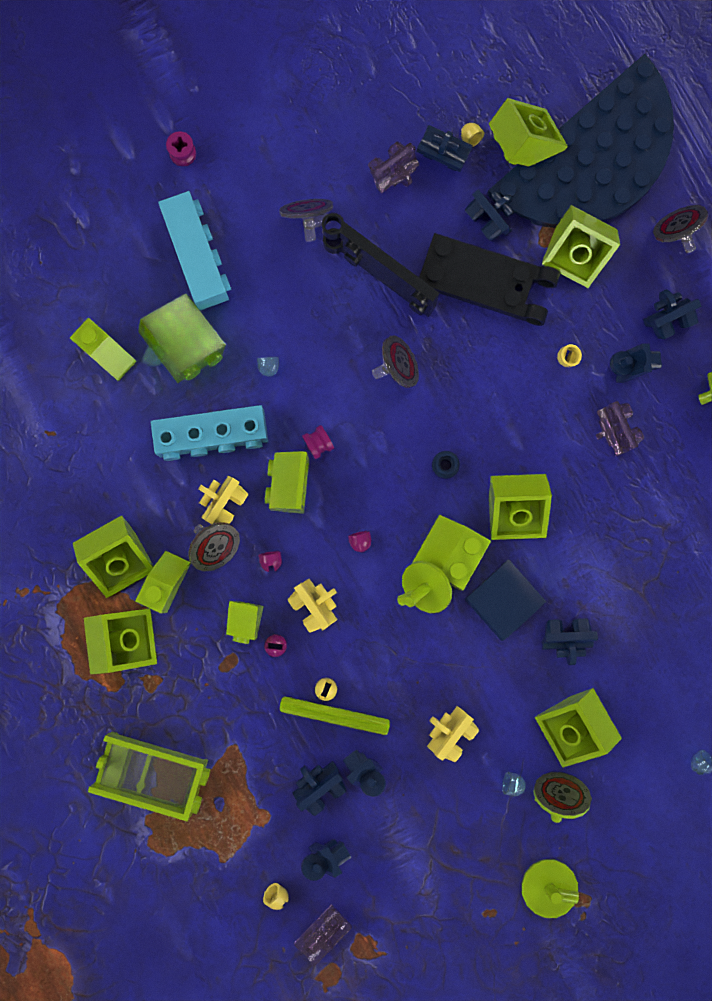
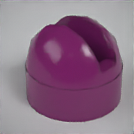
[348,531,372,552]
[258,551,282,572]
[264,634,287,657]

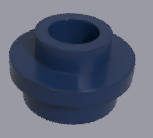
[432,451,460,479]

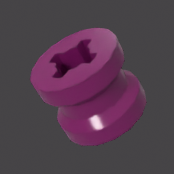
[166,131,196,167]
[302,425,335,460]

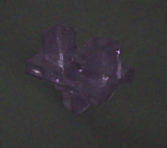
[368,141,419,193]
[596,401,644,456]
[294,904,352,967]

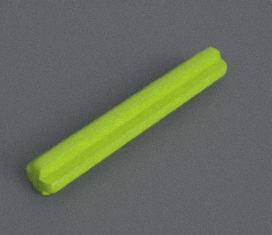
[279,696,390,735]

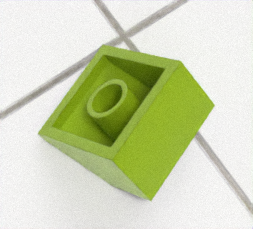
[489,98,568,167]
[542,205,620,288]
[265,451,309,514]
[489,474,552,540]
[73,515,154,598]
[412,515,491,590]
[84,608,157,674]
[535,688,622,767]

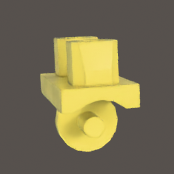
[198,476,248,525]
[288,578,338,633]
[427,706,479,762]

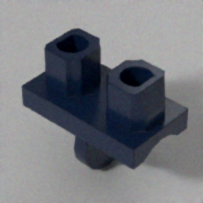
[416,125,473,172]
[465,189,514,241]
[643,289,702,339]
[610,344,662,383]
[541,618,598,665]
[343,750,386,797]
[292,761,346,816]
[301,839,351,881]

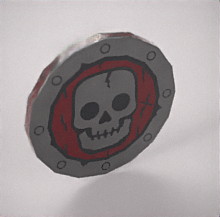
[279,199,333,242]
[653,205,709,253]
[372,335,419,388]
[188,522,240,572]

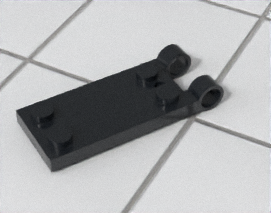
[322,213,439,317]
[419,233,561,326]

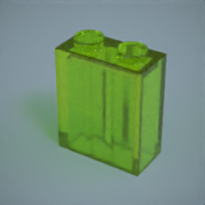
[138,294,226,383]

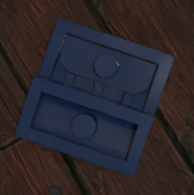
[465,560,546,641]

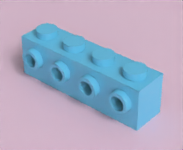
[158,191,231,311]
[151,405,268,461]

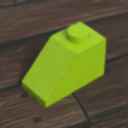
[70,318,137,381]
[135,551,191,613]
[226,601,264,644]

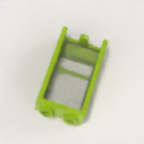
[88,732,210,822]

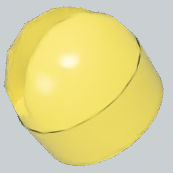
[461,122,485,147]
[557,344,582,367]
[315,678,337,701]
[263,883,289,910]

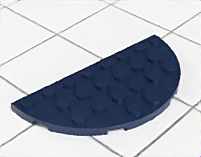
[487,54,674,228]

